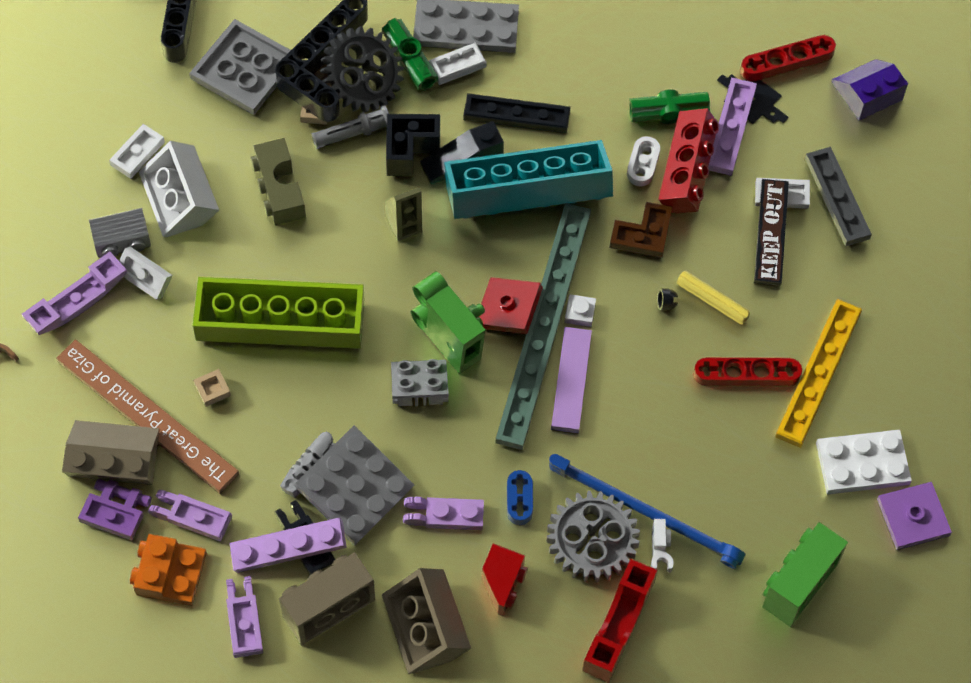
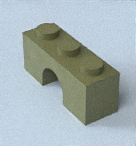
[251,138,306,225]

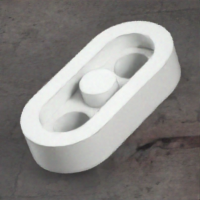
[627,136,660,186]

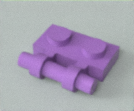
[78,479,152,540]

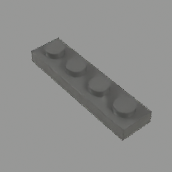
[805,147,872,247]

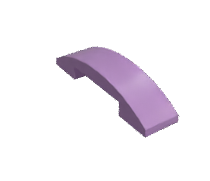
[22,252,127,335]

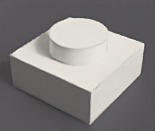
[565,294,596,327]

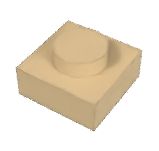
[193,369,231,407]

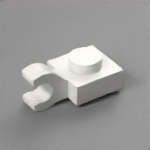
[651,519,674,573]

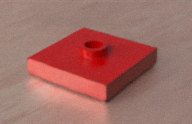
[479,277,543,334]

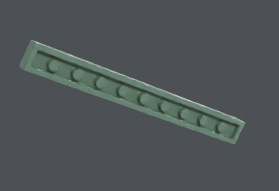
[495,203,591,450]

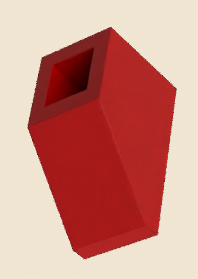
[482,544,528,616]

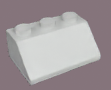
[139,141,219,237]

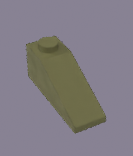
[385,188,422,241]

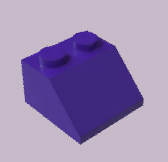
[831,59,908,121]

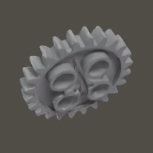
[546,491,640,582]

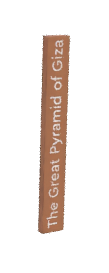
[56,339,239,494]

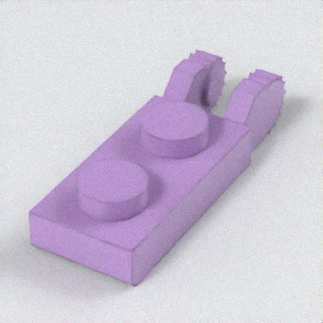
[148,490,232,542]
[403,496,484,530]
[226,576,263,658]

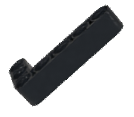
[161,0,196,63]
[275,0,368,122]

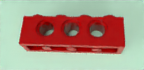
[658,108,719,214]

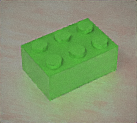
[762,522,848,627]

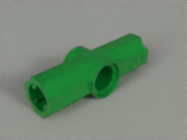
[382,18,438,91]
[629,89,710,124]

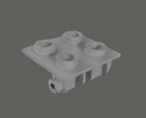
[391,359,449,407]

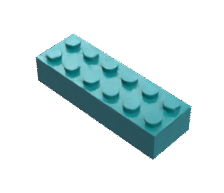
[444,140,613,219]

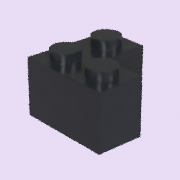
[386,114,440,176]

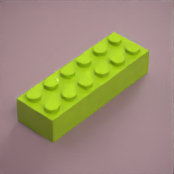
[193,277,365,349]

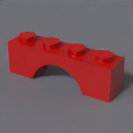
[582,559,658,683]

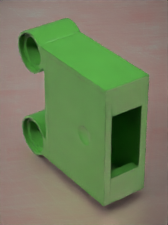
[410,271,486,374]

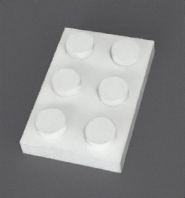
[816,429,912,495]

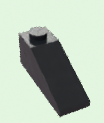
[420,121,504,185]

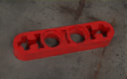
[740,35,836,81]
[693,357,802,386]

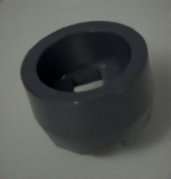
[657,288,678,310]

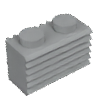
[89,208,151,258]

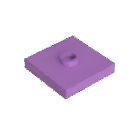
[877,482,952,550]

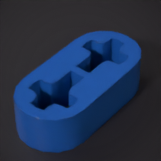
[507,470,533,525]

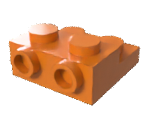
[130,534,207,606]

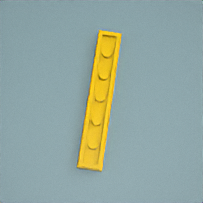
[775,299,862,448]

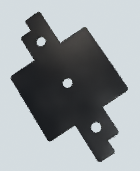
[717,74,788,124]

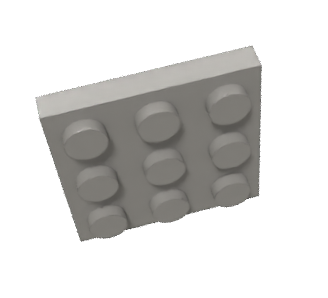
[189,19,291,115]
[293,425,414,546]

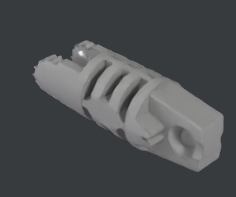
[280,431,335,498]

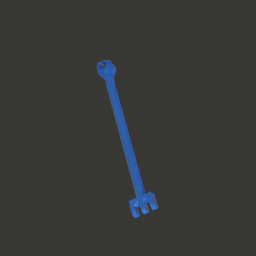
[549,454,746,569]

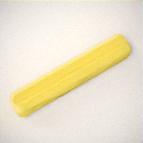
[677,271,750,325]

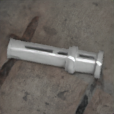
[311,105,389,149]

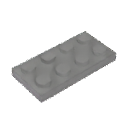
[413,0,519,53]

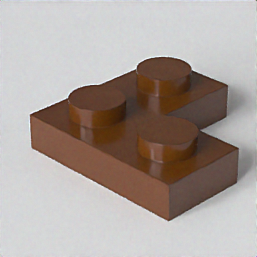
[609,202,672,258]

